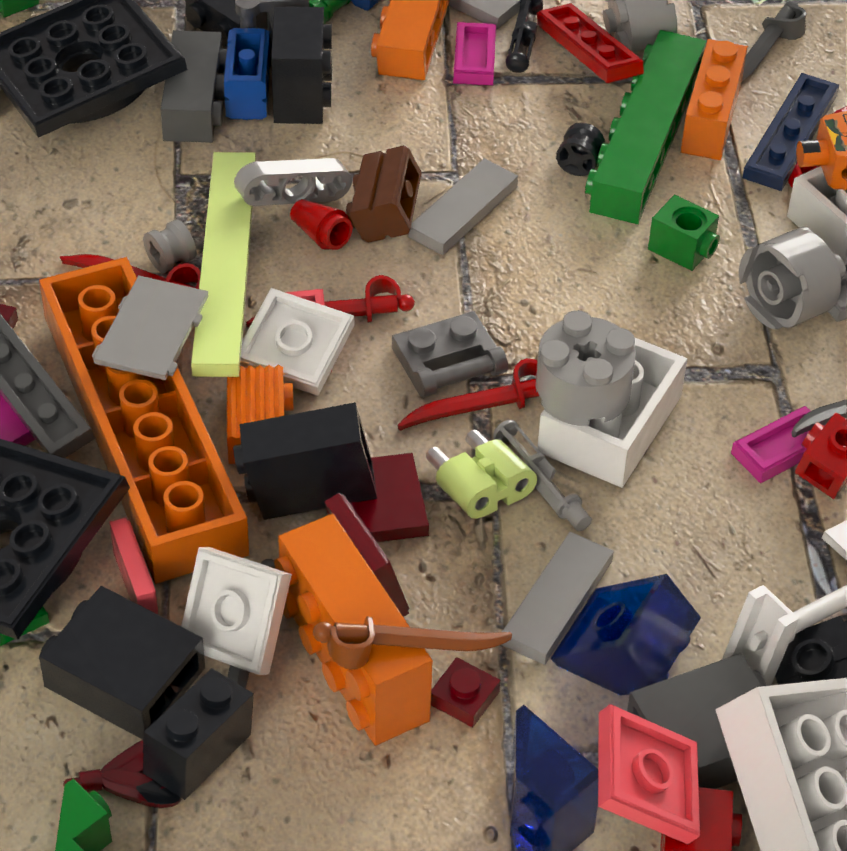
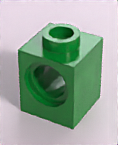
[648,194,720,271]

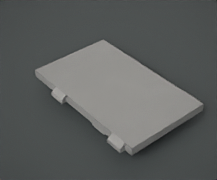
[92,275,208,380]

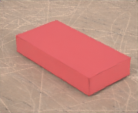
[109,517,158,614]

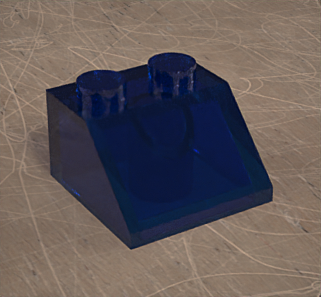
[550,574,701,696]
[510,705,598,851]

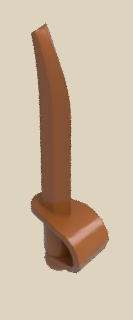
[313,616,512,670]

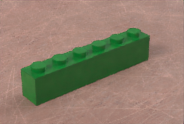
[585,30,707,225]

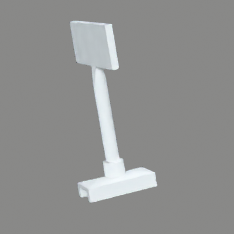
[722,520,847,686]

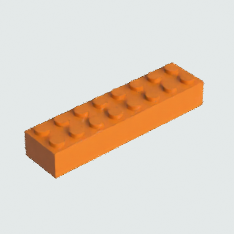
[39,257,249,584]

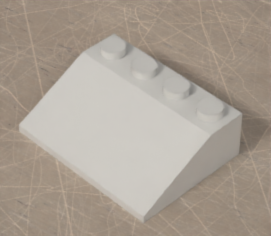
[715,678,847,851]

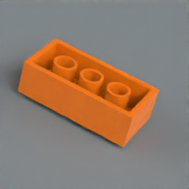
[274,513,433,746]

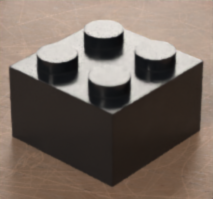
[271,7,332,124]

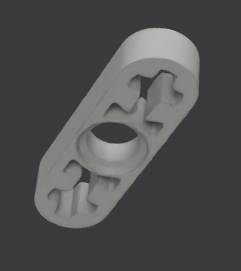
[234,158,352,206]

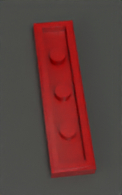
[537,3,644,83]

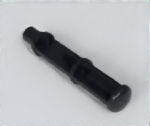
[505,0,544,73]

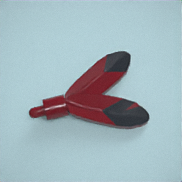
[63,740,181,808]

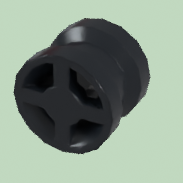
[556,123,605,176]

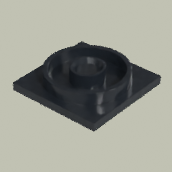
[0,0,188,138]
[0,439,130,640]

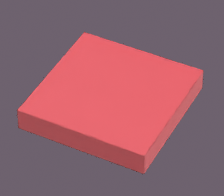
[598,704,700,844]

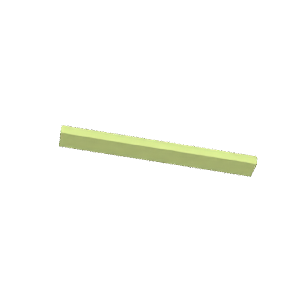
[191,152,256,377]

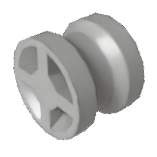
[143,219,197,273]

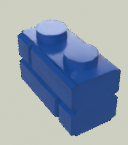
[224,28,271,120]

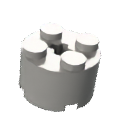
[603,0,677,52]
[739,227,846,329]
[536,310,636,426]

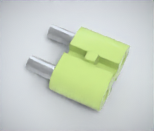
[426,429,537,519]

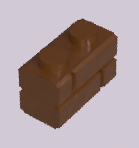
[346,145,422,243]

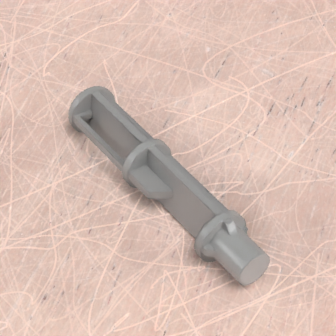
[493,420,592,531]

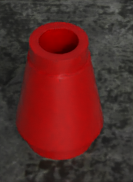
[290,199,353,250]

